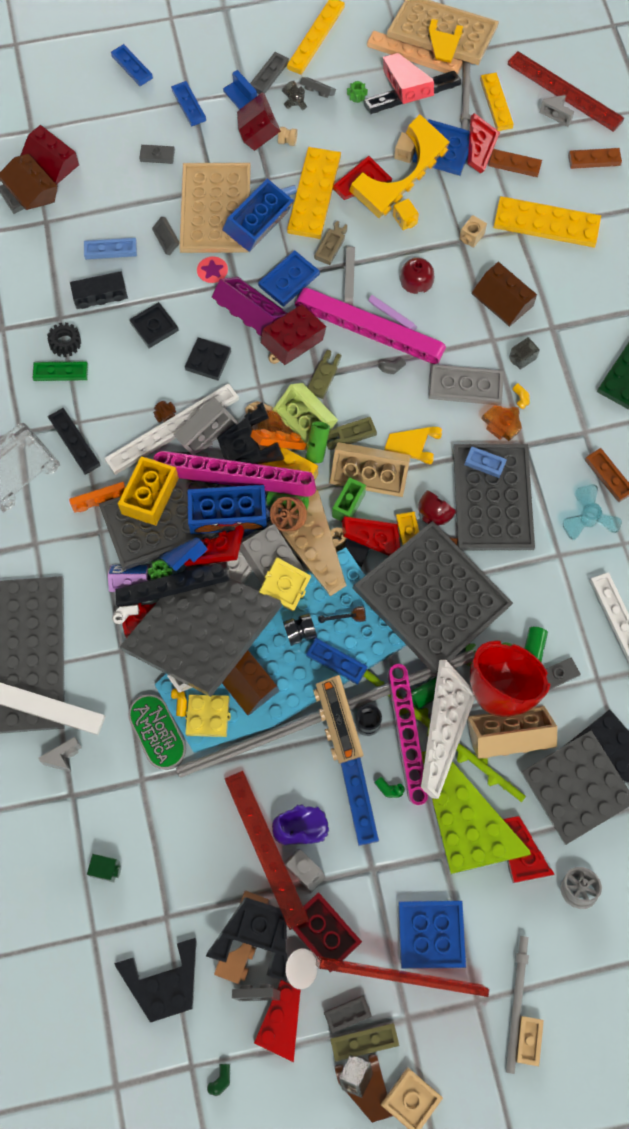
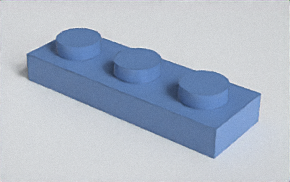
[84,238,137,260]

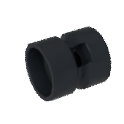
[283,613,317,646]
[355,704,382,736]

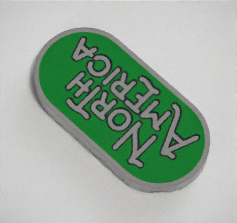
[128,694,186,770]

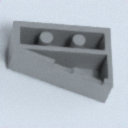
[173,397,239,455]

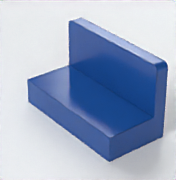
[223,70,257,110]

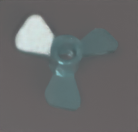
[563,484,622,540]

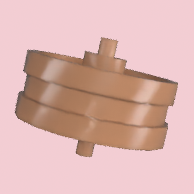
[270,497,307,532]

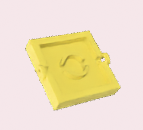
[259,558,311,611]
[185,695,231,737]

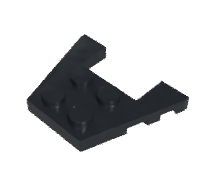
[217,402,284,464]
[206,897,287,981]
[114,938,197,1023]

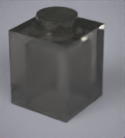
[509,337,540,370]
[339,1055,373,1098]

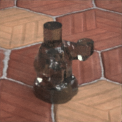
[282,81,307,110]

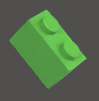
[332,477,366,522]

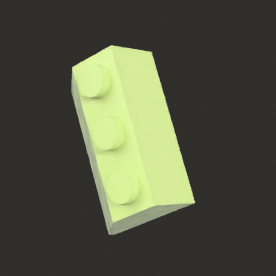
[272,383,338,449]

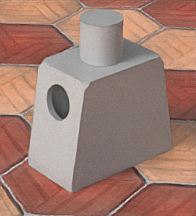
[283,849,325,893]

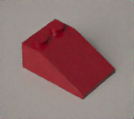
[237,92,281,151]

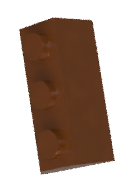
[0,154,58,210]
[472,261,537,327]
[222,650,279,716]

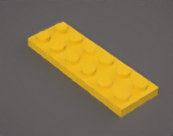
[287,147,341,239]
[493,196,601,248]

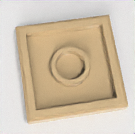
[380,1067,443,1129]

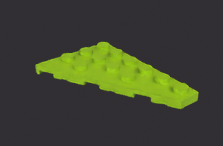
[421,751,531,874]

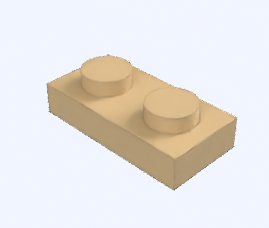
[516,1016,544,1067]

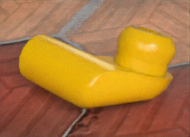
[512,383,530,409]
[171,688,187,717]

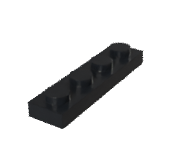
[47,408,101,475]

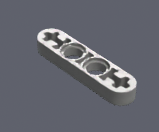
[344,246,355,306]

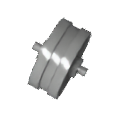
[560,867,602,909]

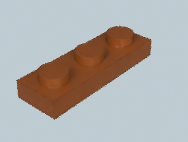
[568,148,622,169]
[489,149,542,178]
[585,448,629,502]

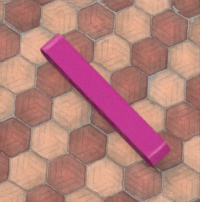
[388,664,428,805]

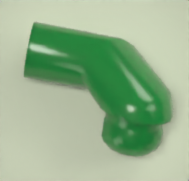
[374,777,405,798]

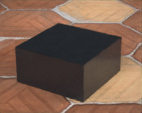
[343,539,371,567]

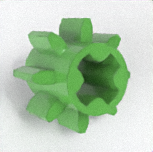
[347,81,368,103]
[148,559,173,580]

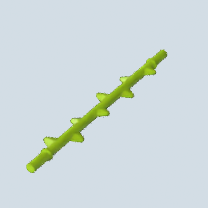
[364,670,526,802]

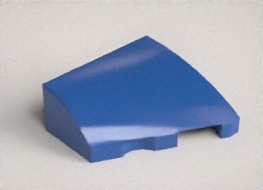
[159,537,208,571]

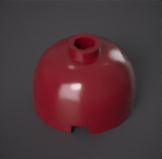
[400,258,435,294]
[418,490,456,526]

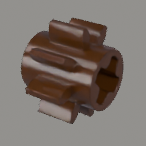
[153,401,177,423]

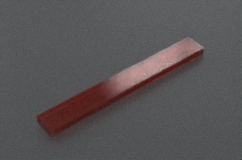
[508,51,624,132]
[224,771,309,930]
[315,956,490,997]

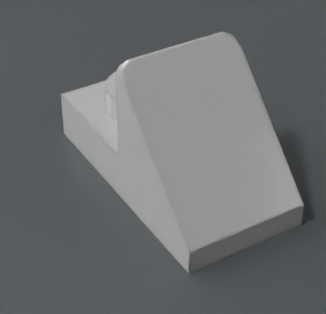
[539,95,574,127]
[38,737,82,772]

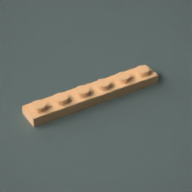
[367,31,463,74]

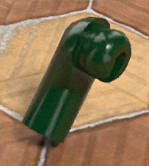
[207,1064,230,1096]

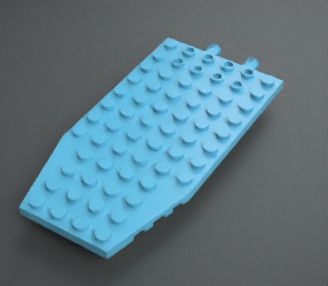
[155,547,407,753]

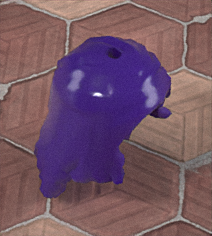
[272,804,329,845]

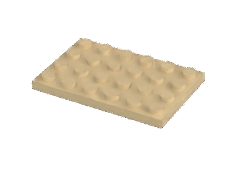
[387,0,499,65]
[180,163,251,253]

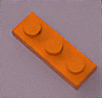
[251,429,306,450]
[69,482,126,513]

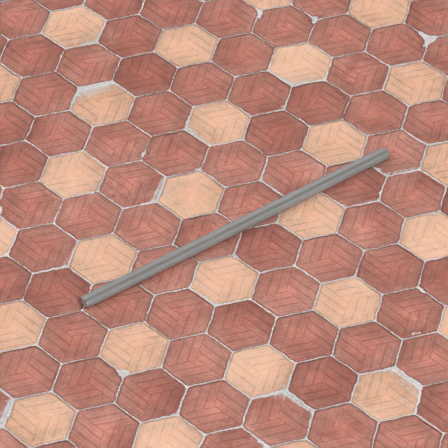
[176,650,475,777]

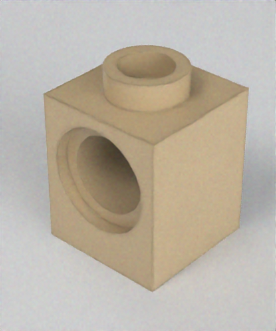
[394,132,416,163]
[459,215,487,248]

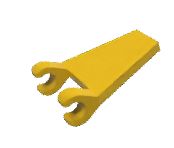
[429,19,463,63]
[384,427,442,465]

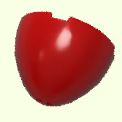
[470,640,550,717]

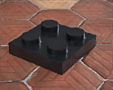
[129,302,179,348]
[185,337,231,381]

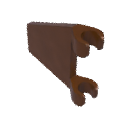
[334,1054,393,1123]

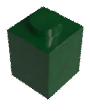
[87,854,121,882]

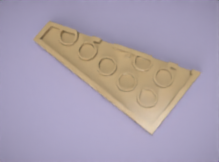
[279,490,347,596]

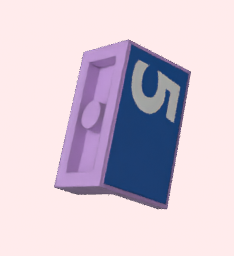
[108,565,149,592]

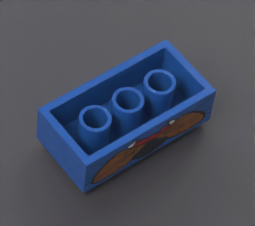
[222,178,294,252]
[188,485,267,534]

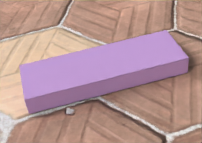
[368,295,417,331]

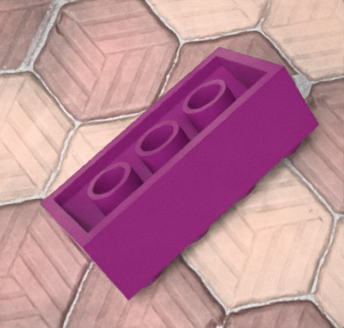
[212,277,287,336]

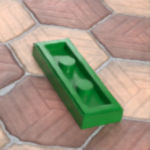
[32,361,88,381]

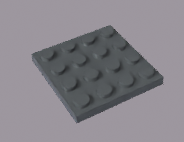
[521,731,629,845]

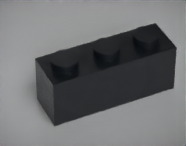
[70,271,128,309]

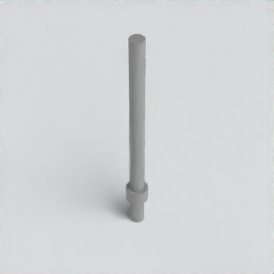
[460,61,471,131]
[506,936,529,1074]

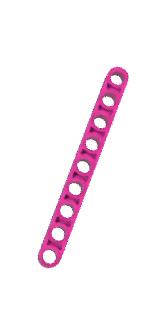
[295,288,446,364]
[153,451,316,497]

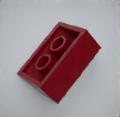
[20,125,79,185]

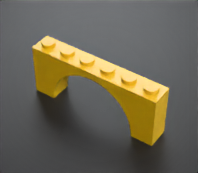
[349,114,449,218]

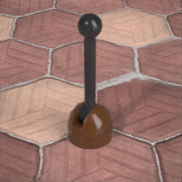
[318,606,366,623]

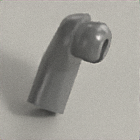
[378,358,406,374]

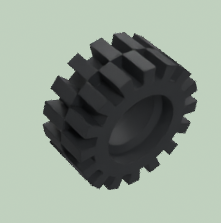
[47,322,81,357]

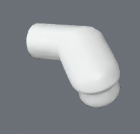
[112,605,139,624]

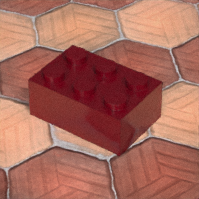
[260,304,327,365]
[287,892,362,973]

